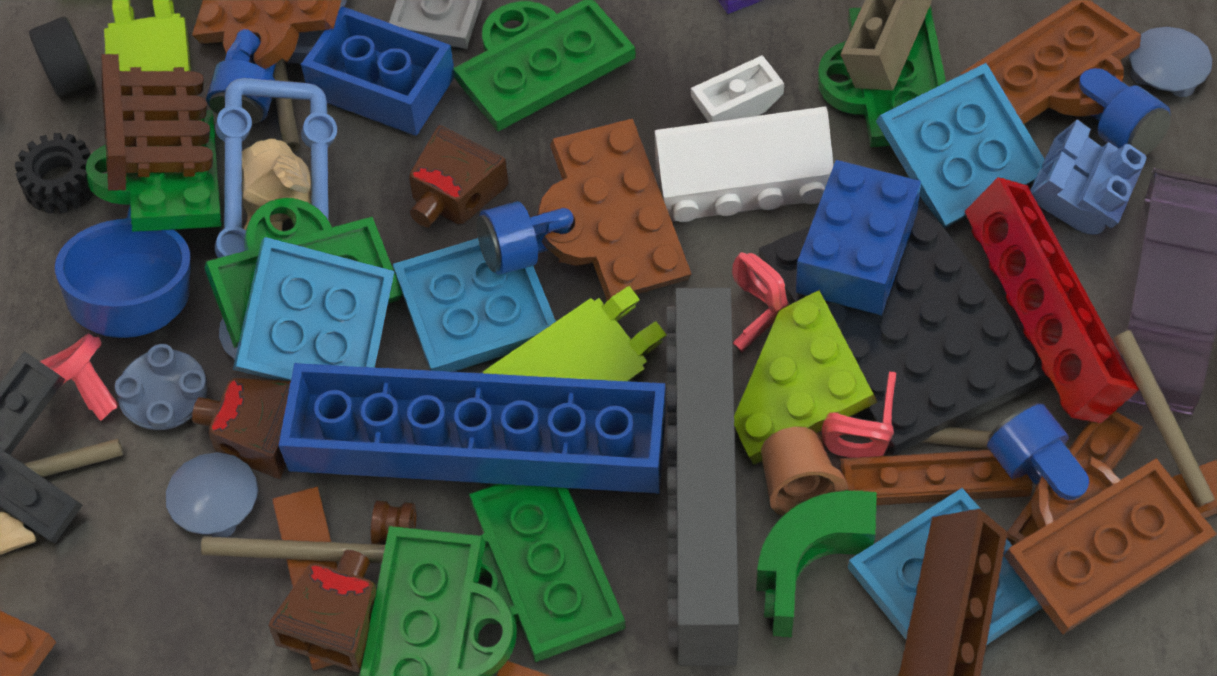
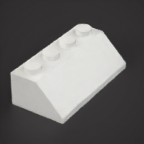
[655,106,833,222]

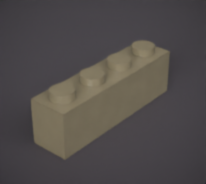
[841,0,932,90]

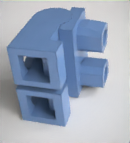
[1030,120,1147,234]

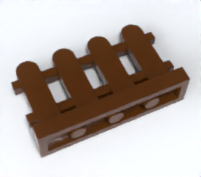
[101,54,213,190]

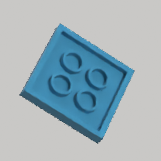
[876,63,1045,229]
[233,237,394,381]
[393,238,556,372]
[848,488,1042,645]

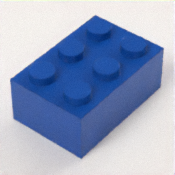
[301,6,454,136]
[796,160,921,315]

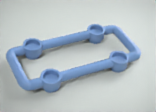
[214,78,337,258]

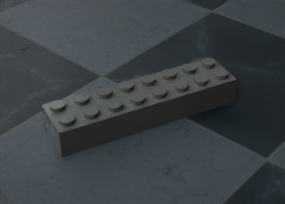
[667,288,739,665]

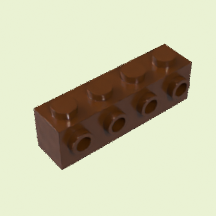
[898,509,1008,676]

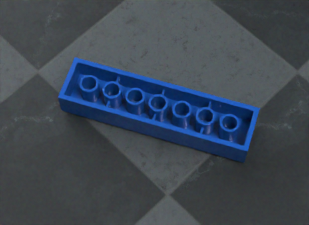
[279,363,667,493]

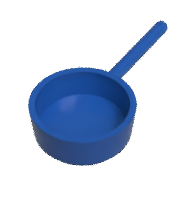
[55,205,190,338]

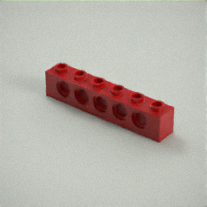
[964,177,1139,423]

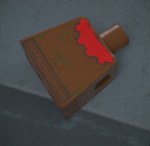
[409,125,509,228]
[192,378,291,479]
[268,550,376,673]

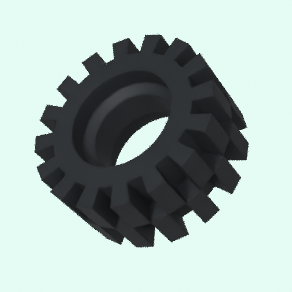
[15,133,92,214]

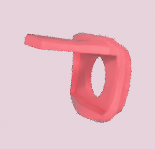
[732,252,789,353]
[40,333,119,421]
[822,371,896,458]

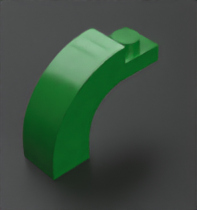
[756,491,877,637]

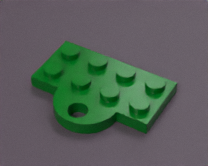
[453,0,636,132]
[818,6,946,147]
[86,110,221,232]
[204,198,403,348]
[469,484,626,663]
[360,526,517,676]

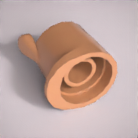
[761,427,848,516]

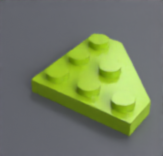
[734,290,878,465]

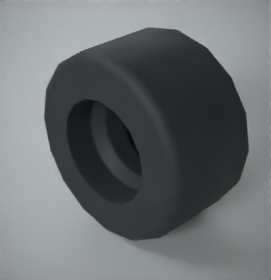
[29,16,95,97]

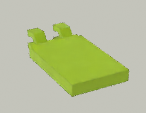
[104,0,191,71]
[483,286,667,382]

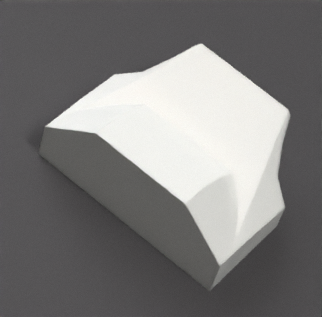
[691,55,784,123]

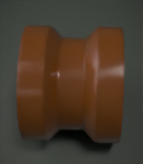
[371,500,417,545]

